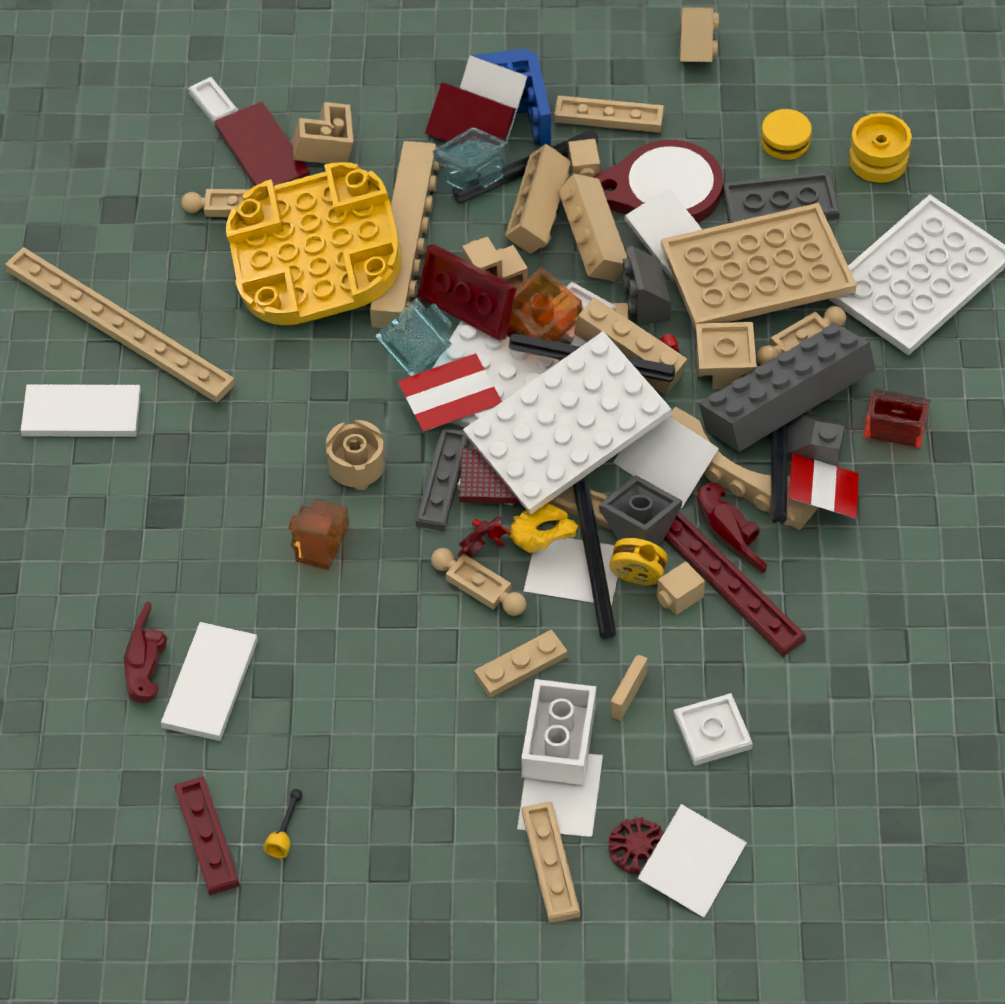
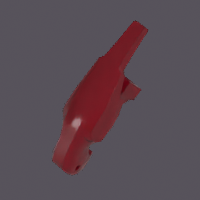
[697,483,767,573]
[124,601,167,703]

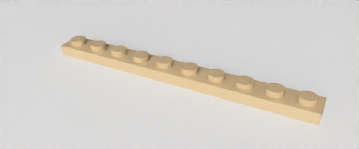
[5,247,235,403]

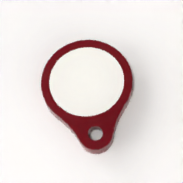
[593,139,723,223]

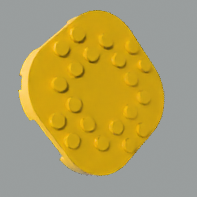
[226,162,402,325]

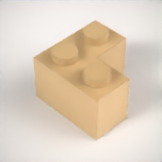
[680,7,719,62]
[293,102,354,164]
[462,236,528,290]

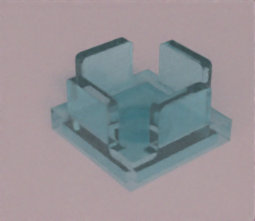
[433,127,510,190]
[375,298,452,376]

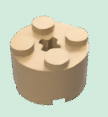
[326,420,386,490]

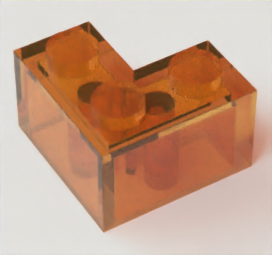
[289,498,349,571]

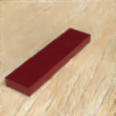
[174,776,240,896]

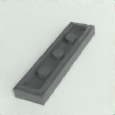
[416,427,469,531]

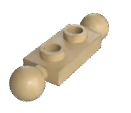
[181,189,250,217]
[757,306,846,365]
[431,548,526,616]

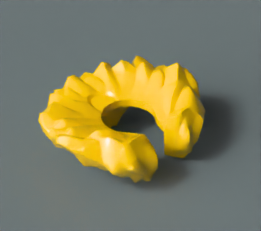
[510,503,579,553]

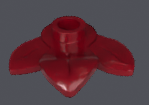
[457,517,502,558]

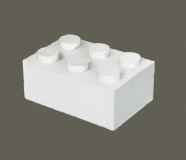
[521,679,596,785]

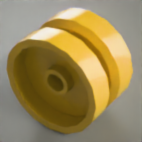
[849,113,912,183]

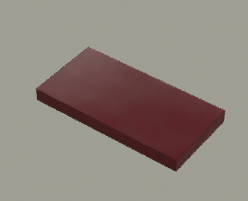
[214,102,310,187]
[417,244,517,341]

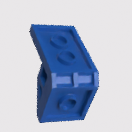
[472,48,551,148]

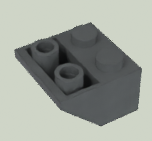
[622,246,671,325]

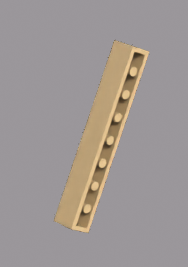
[370,141,441,330]

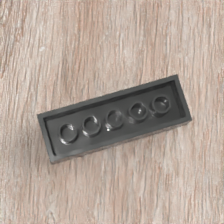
[699,323,876,452]

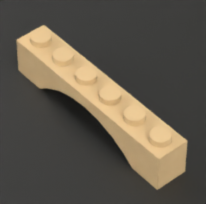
[670,407,819,531]

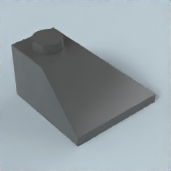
[787,413,847,467]
[599,475,682,545]

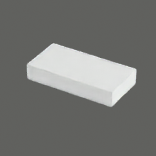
[188,77,238,125]

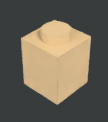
[568,139,600,178]
[657,561,705,615]

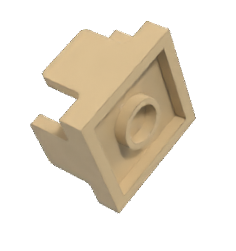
[696,322,757,389]

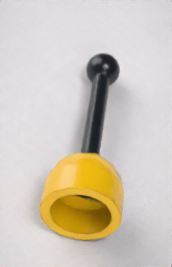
[263,789,302,858]

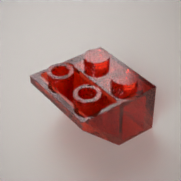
[863,389,931,448]

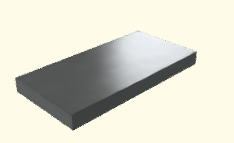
[722,172,840,223]

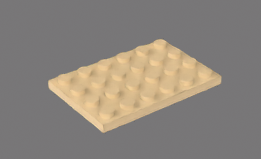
[661,203,857,330]

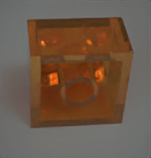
[509,267,583,342]

